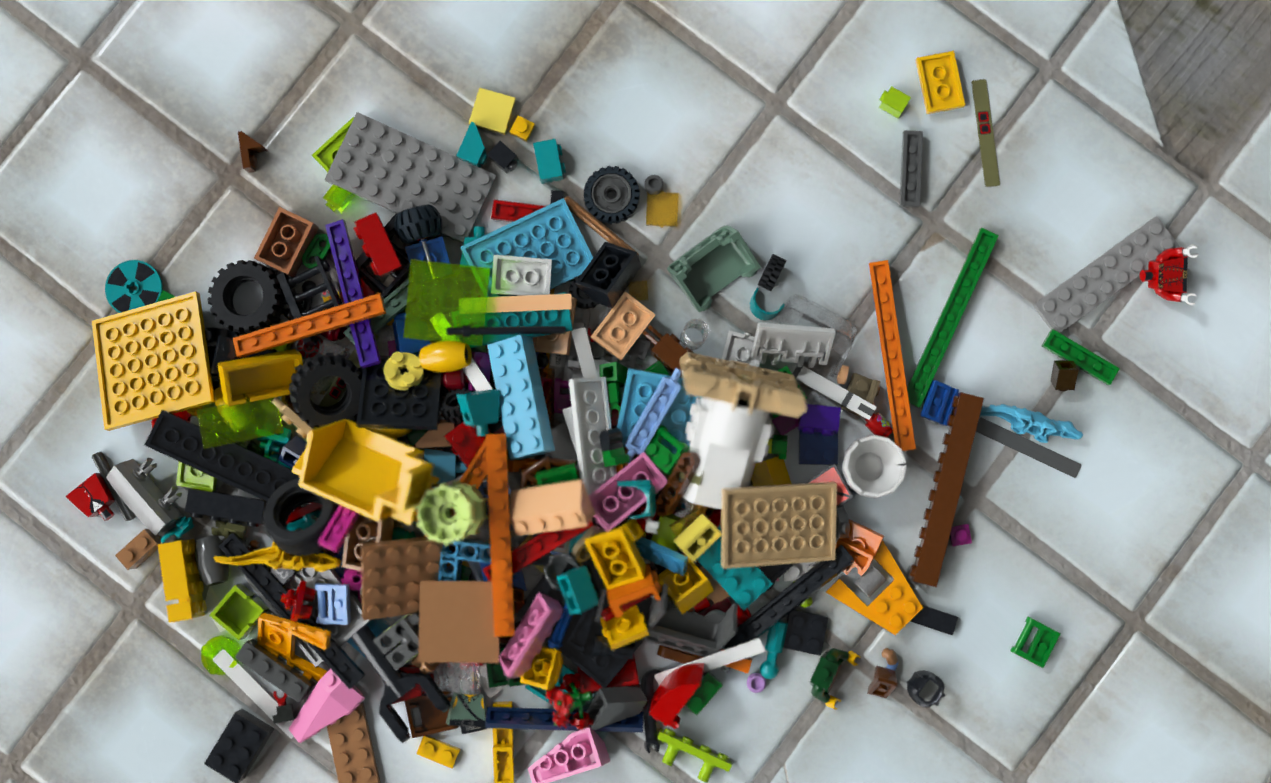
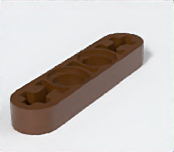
[656,451,700,517]

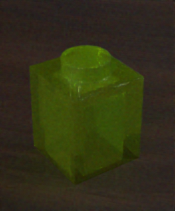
[322,185,355,213]

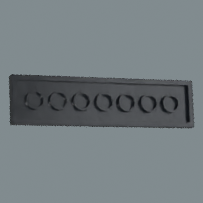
[144,410,300,501]

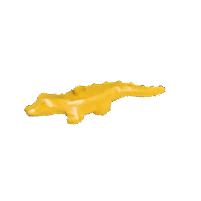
[214,542,341,572]

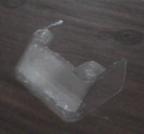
[775,294,857,377]

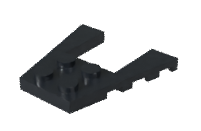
[517,554,604,652]

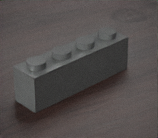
[235,639,315,702]

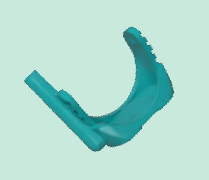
[617,480,656,519]

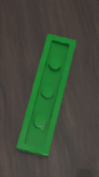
[1042,329,1120,385]

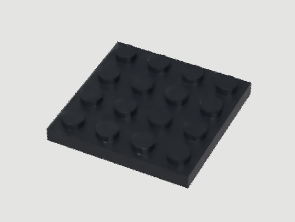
[357,355,442,430]

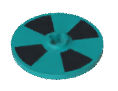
[105,260,163,313]

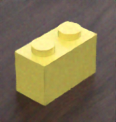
[674,514,721,562]

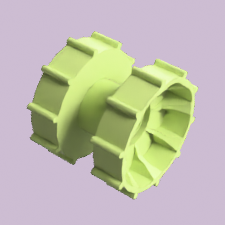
[416,480,489,546]

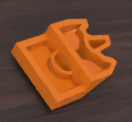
[836,519,884,576]

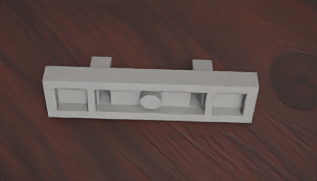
[563,308,591,381]

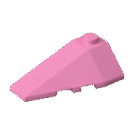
[289,669,365,743]
[528,727,610,783]

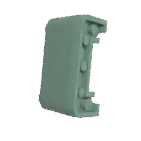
[667,225,761,313]

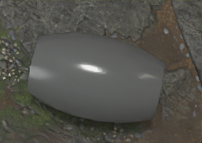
[195,535,229,586]

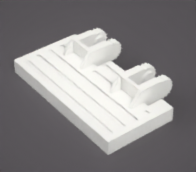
[751,322,836,368]

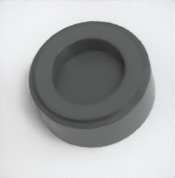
[644,175,663,195]

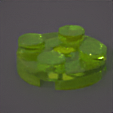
[201,635,241,675]

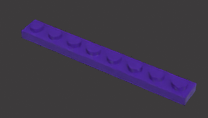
[325,219,381,368]

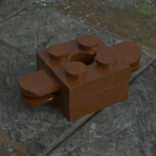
[642,325,694,377]

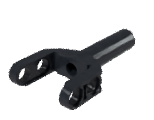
[351,625,451,743]

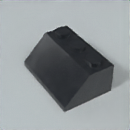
[575,242,641,309]

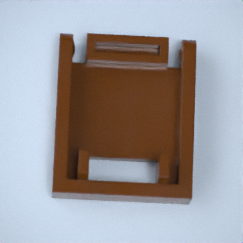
[405,689,459,738]

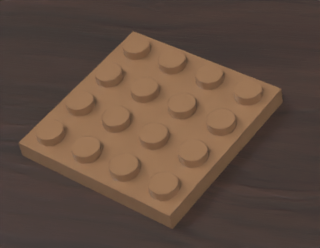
[361,537,442,620]

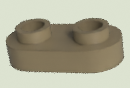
[572,525,605,562]

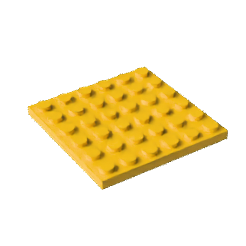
[92,291,215,431]

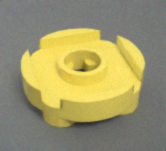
[384,352,424,390]

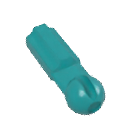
[760,621,788,680]

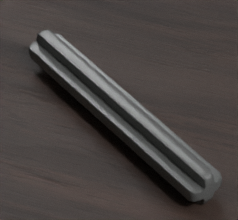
[92,452,136,521]

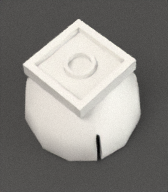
[842,434,906,498]

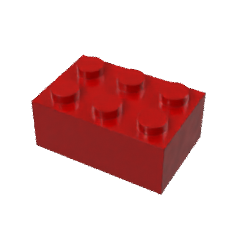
[353,212,403,278]

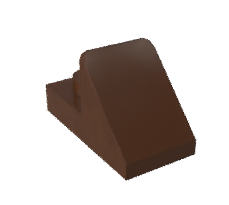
[238,131,268,173]
[867,666,898,699]

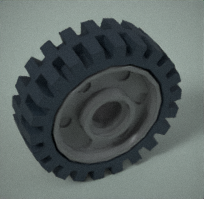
[584,166,640,224]

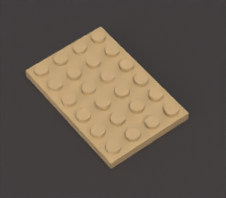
[721,482,837,569]

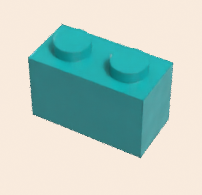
[533,139,566,184]
[556,566,599,614]

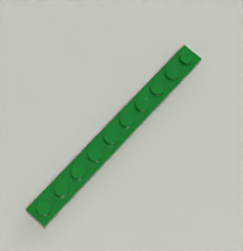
[907,227,999,408]

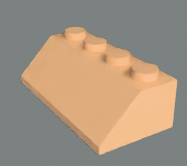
[510,479,595,536]

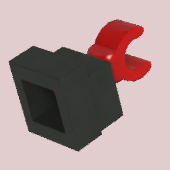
[588,328,605,360]
[273,691,295,724]

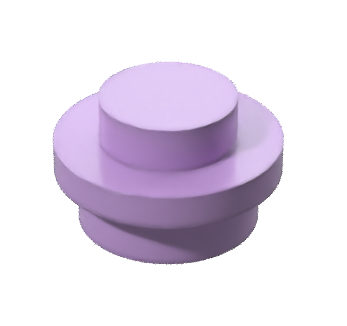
[747,673,766,693]

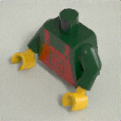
[810,648,861,710]

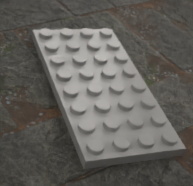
[324,112,496,244]

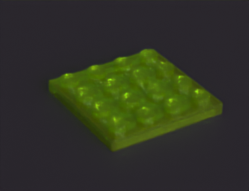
[403,259,490,346]

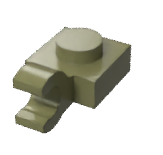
[211,520,247,542]

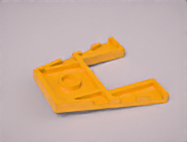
[826,541,923,635]
[257,613,331,682]

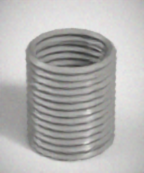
[854,566,887,597]

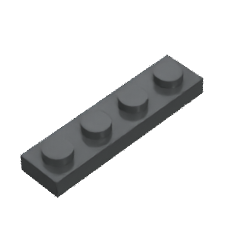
[899,130,923,208]

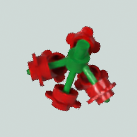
[545,673,594,730]

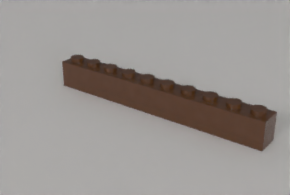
[909,392,984,587]

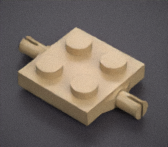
[271,397,313,439]

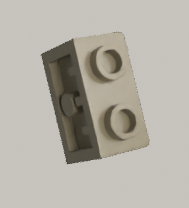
[841,373,880,417]

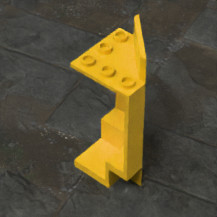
[292,419,440,525]

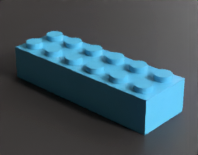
[487,335,555,460]

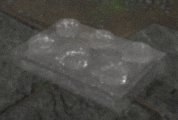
[436,662,480,694]

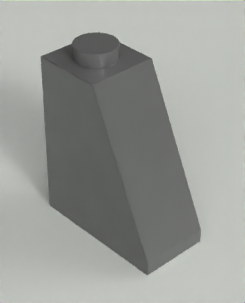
[587,686,647,730]

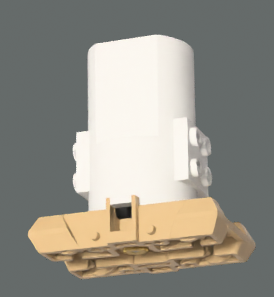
[679,352,807,510]

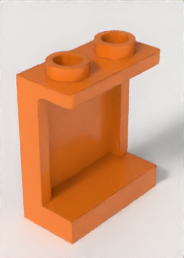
[606,564,662,618]

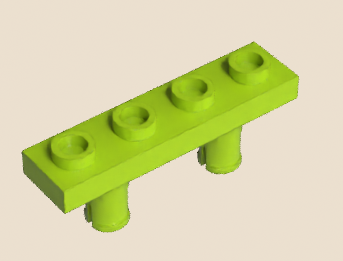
[657,728,732,783]

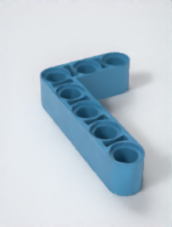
[438,538,491,581]

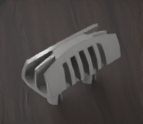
[106,458,184,536]

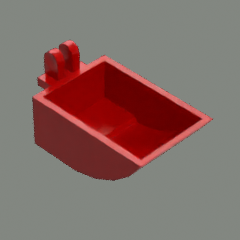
[649,663,705,729]

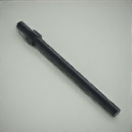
[447,325,565,337]

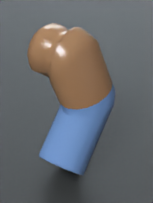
[882,648,899,671]

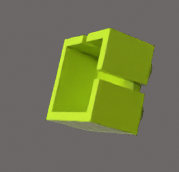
[209,583,270,640]

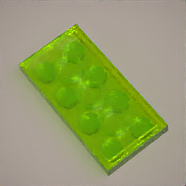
[196,397,284,449]

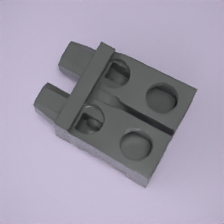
[373,612,419,670]

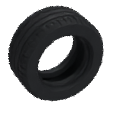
[263,478,340,556]

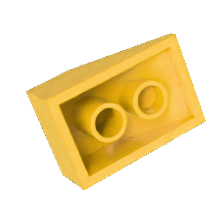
[584,527,646,590]

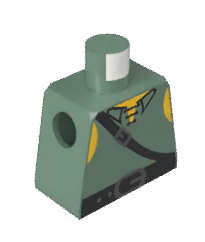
[446,681,486,727]

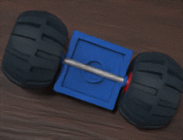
[394,205,464,316]

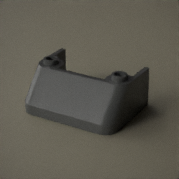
[643,584,737,657]

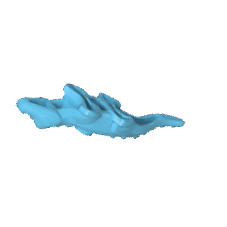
[980,404,1083,443]

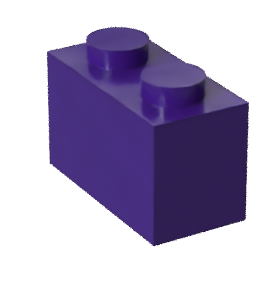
[798,404,841,436]

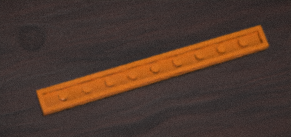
[869,260,916,451]
[486,434,515,637]

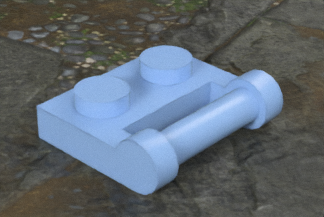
[315,583,351,625]

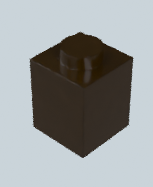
[1050,360,1079,392]

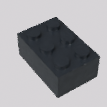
[204,709,275,783]

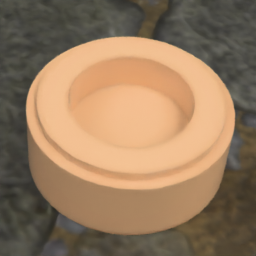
[836,365,849,385]

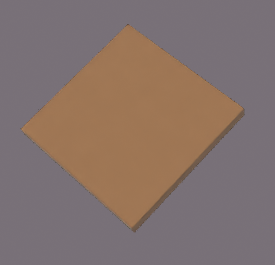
[418,581,500,663]

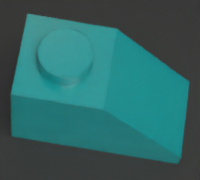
[456,121,488,168]

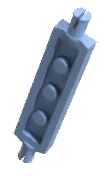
[625,368,682,463]

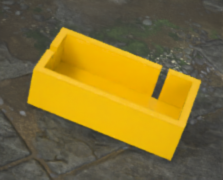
[217,349,303,406]
[158,539,207,623]

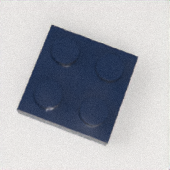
[799,430,838,465]

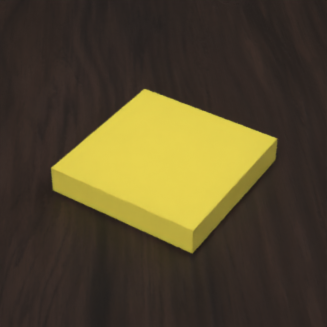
[469,88,516,135]

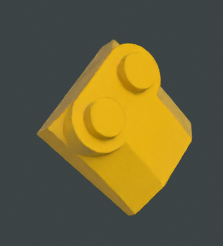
[520,646,563,690]

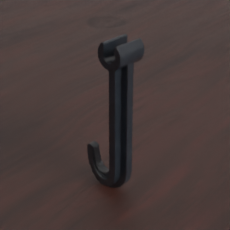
[641,669,662,753]

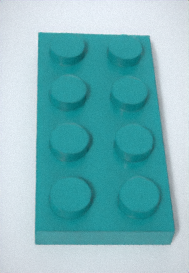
[697,526,773,610]

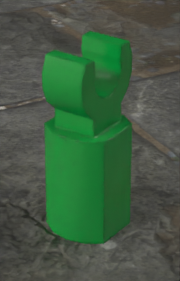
[607,383,621,417]

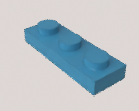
[634,537,688,576]

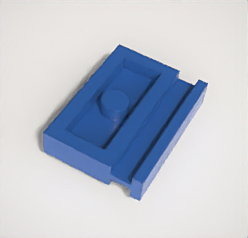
[920,380,959,426]

